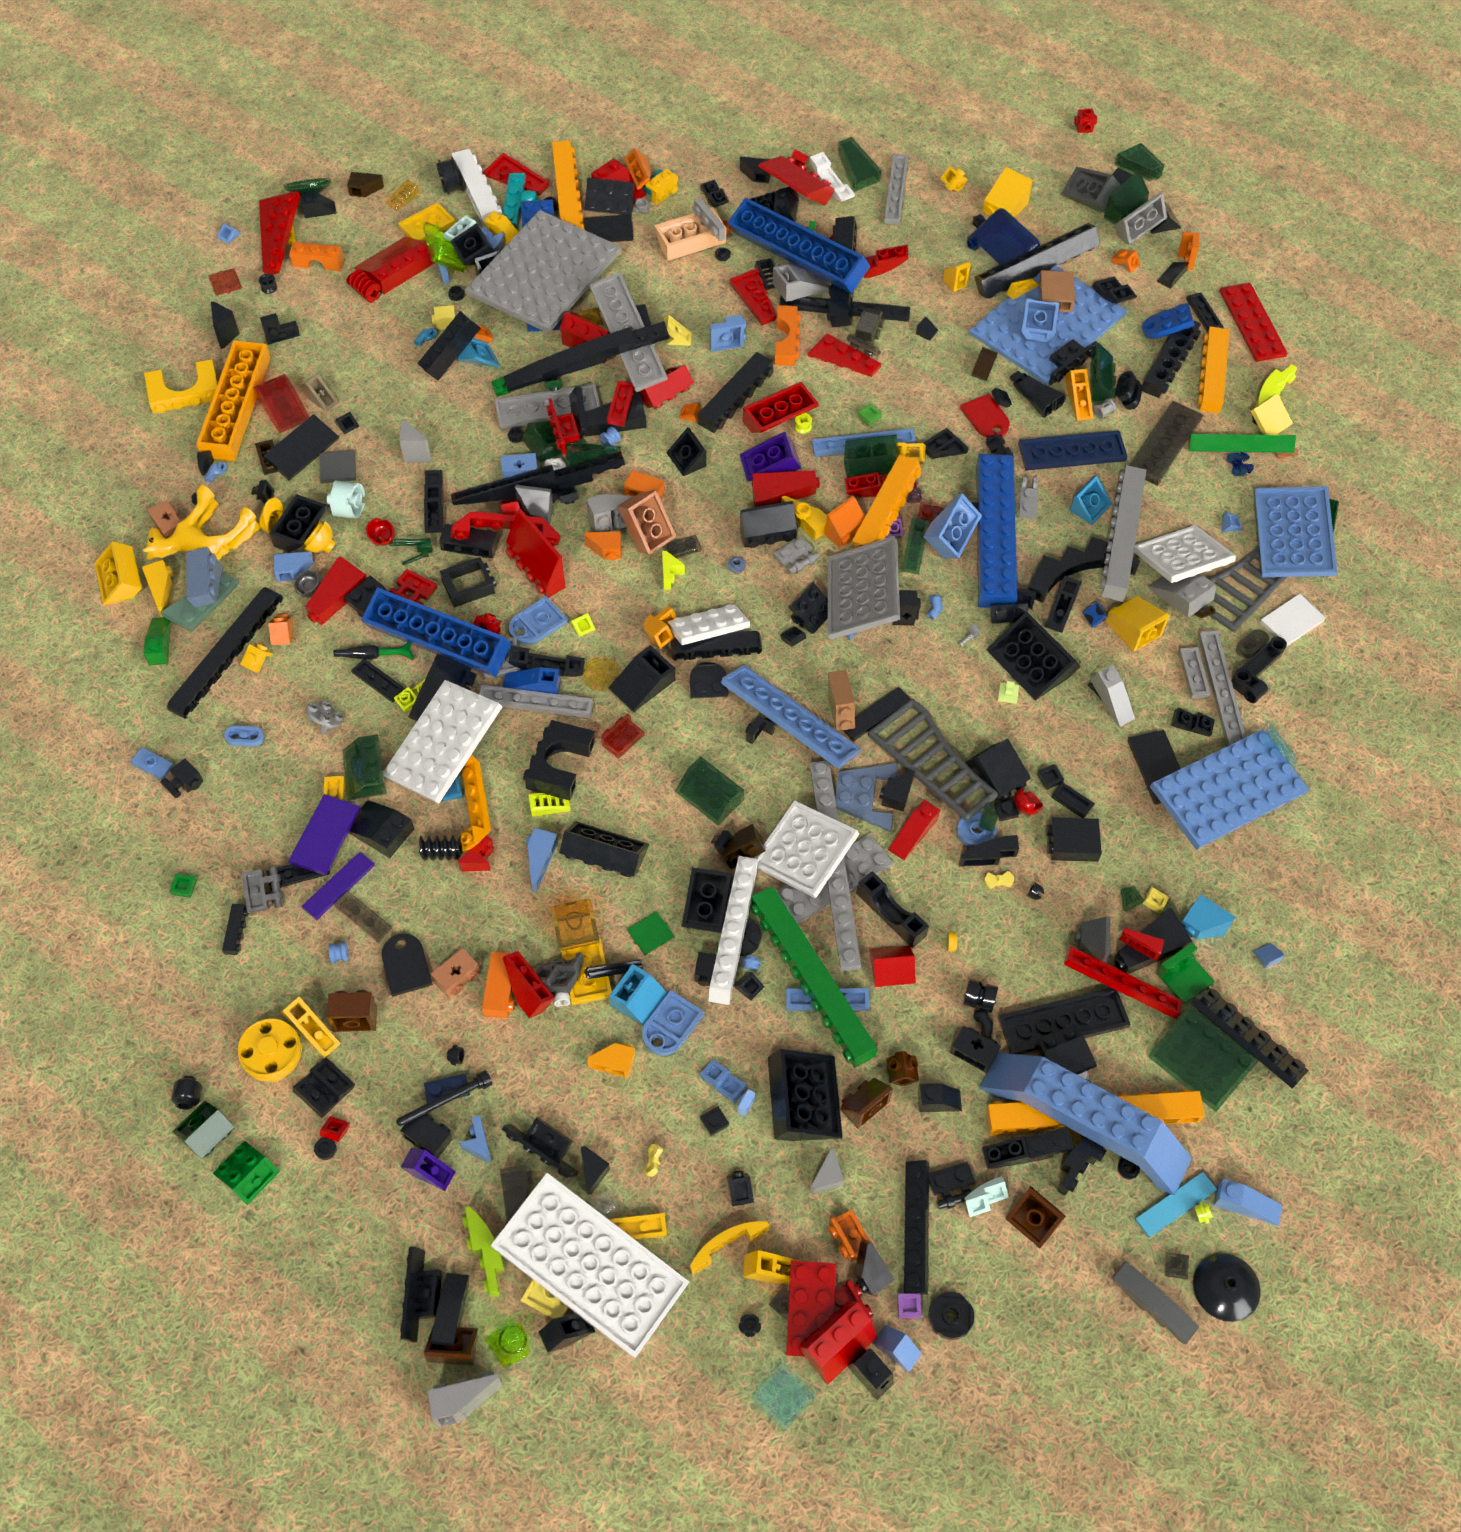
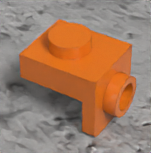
[1111,249,1140,272]

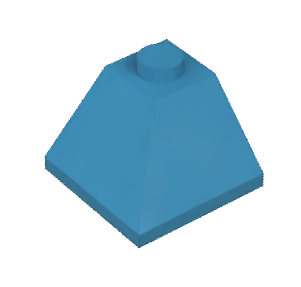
[456,338,500,367]
[1181,894,1236,939]

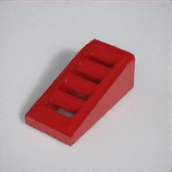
[1119,928,1164,961]

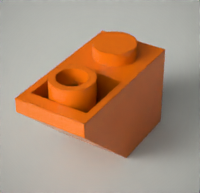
[268,613,293,645]

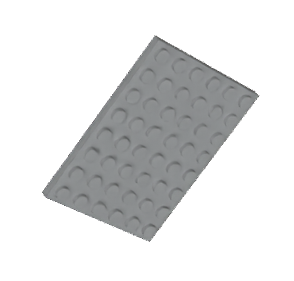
[465,210,621,333]

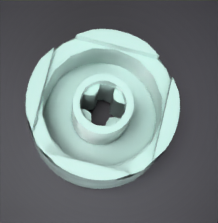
[327,480,365,518]

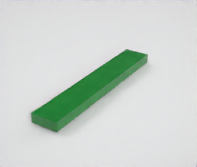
[1189,434,1296,453]

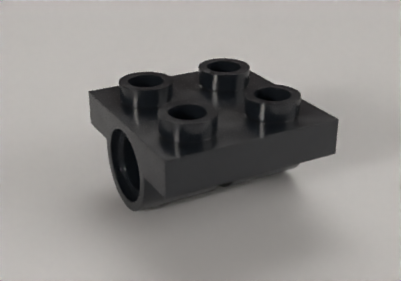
[788,582,828,634]

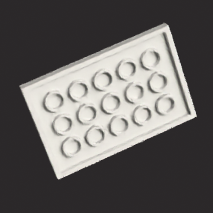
[381,680,502,804]

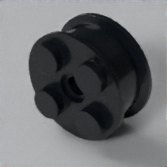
[436,156,462,195]

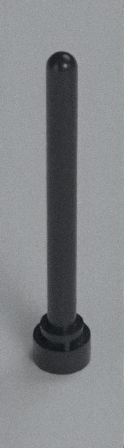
[396,1070,492,1126]

